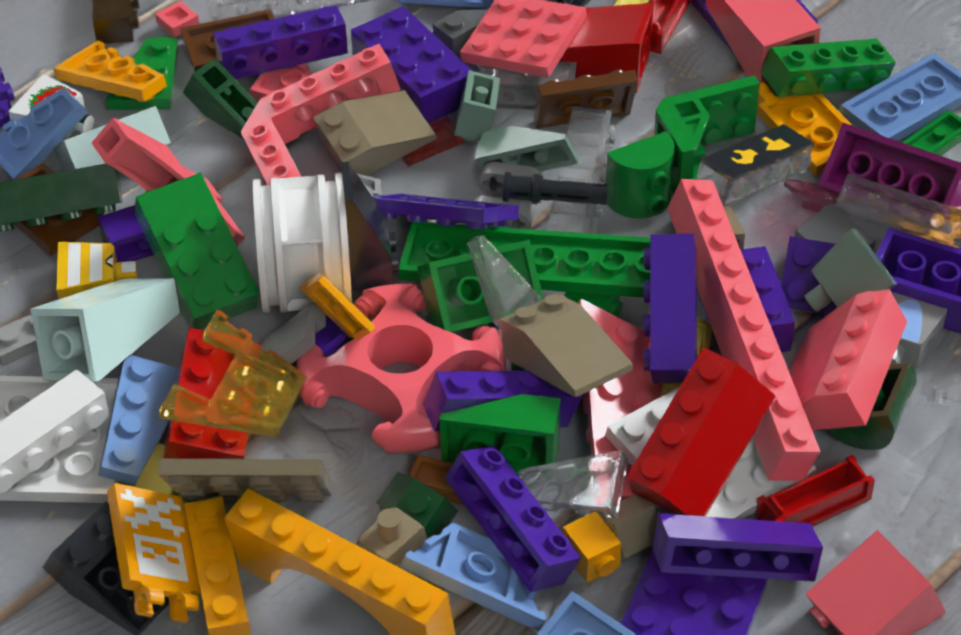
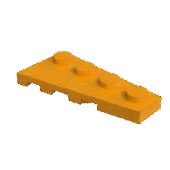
[53,40,167,102]

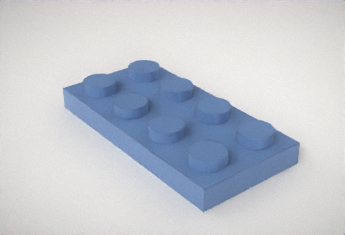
[840,53,961,141]

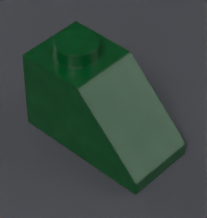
[376,472,458,538]

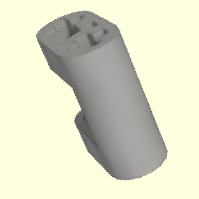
[473,162,544,229]

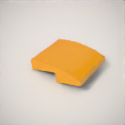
[299,273,375,341]

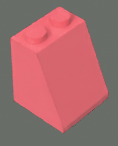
[805,530,946,635]

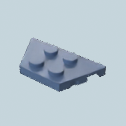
[399,522,546,631]

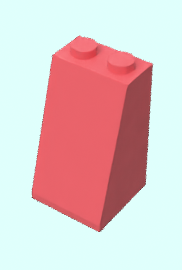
[706,0,821,92]

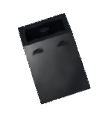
[42,501,170,635]

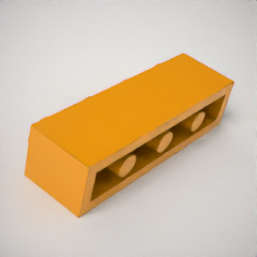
[184,496,251,635]

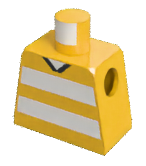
[56,242,138,299]

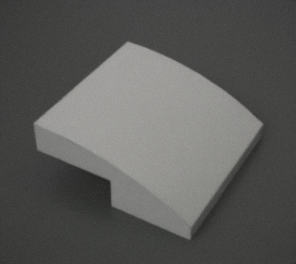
[256,302,326,382]

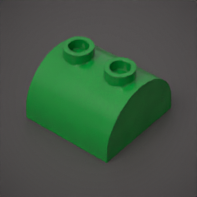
[606,131,674,219]

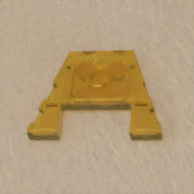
[158,310,306,437]

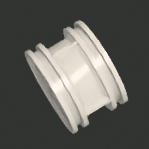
[253,173,352,314]

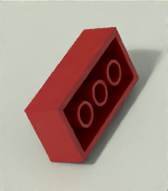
[163,328,261,459]

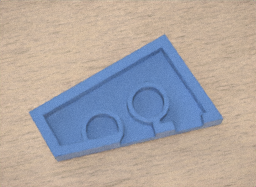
[0,88,88,180]

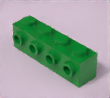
[761,38,896,97]

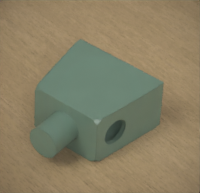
[804,229,897,312]

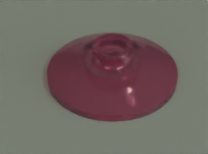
[783,179,850,212]

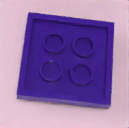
[621,550,768,635]

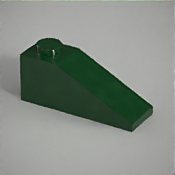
[183,58,258,138]

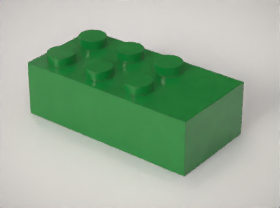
[135,172,260,330]

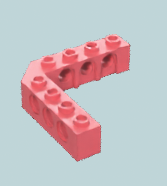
[241,44,401,185]

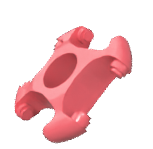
[296,284,506,454]

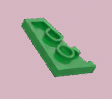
[105,37,179,110]

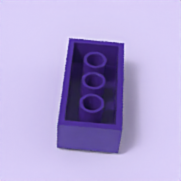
[351,6,473,124]
[876,228,961,334]

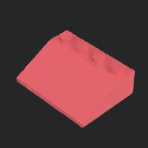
[789,289,907,431]

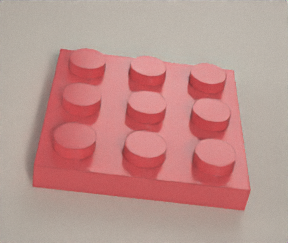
[460,0,587,78]

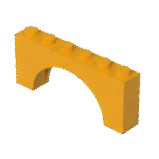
[224,489,456,635]

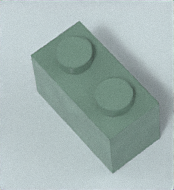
[454,70,500,142]

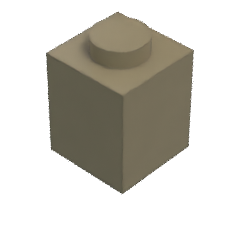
[598,495,661,559]

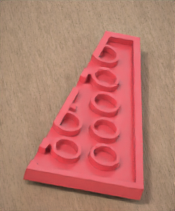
[578,299,663,510]

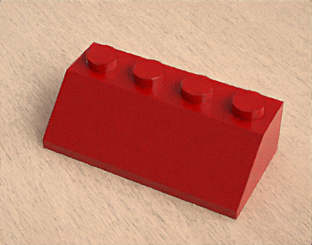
[627,347,775,517]

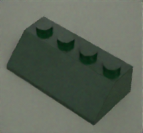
[0,163,123,232]

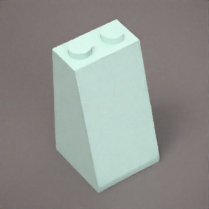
[31,278,180,382]

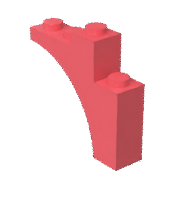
[91,118,246,247]

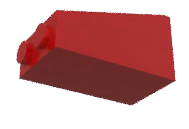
[526,3,654,93]

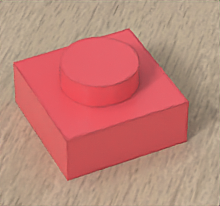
[155,1,199,37]

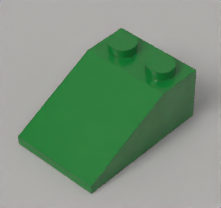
[417,240,544,332]
[440,394,561,482]

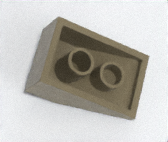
[313,90,437,176]
[501,294,633,398]

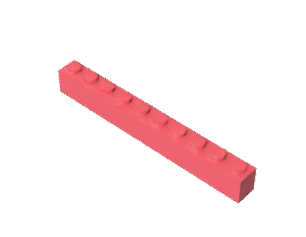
[667,179,820,481]

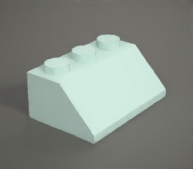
[53,106,171,171]

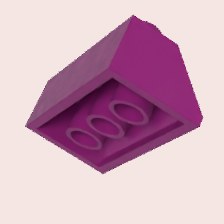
[818,123,961,230]

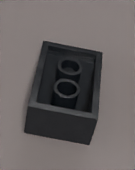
[342,162,399,290]

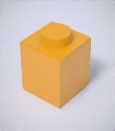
[563,511,621,583]

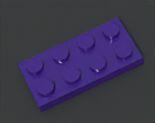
[372,193,519,229]

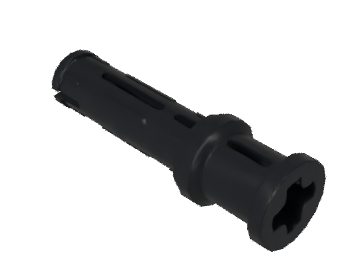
[503,172,608,205]

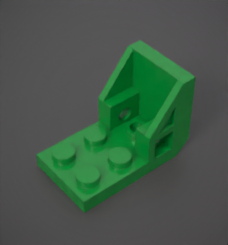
[654,75,760,193]

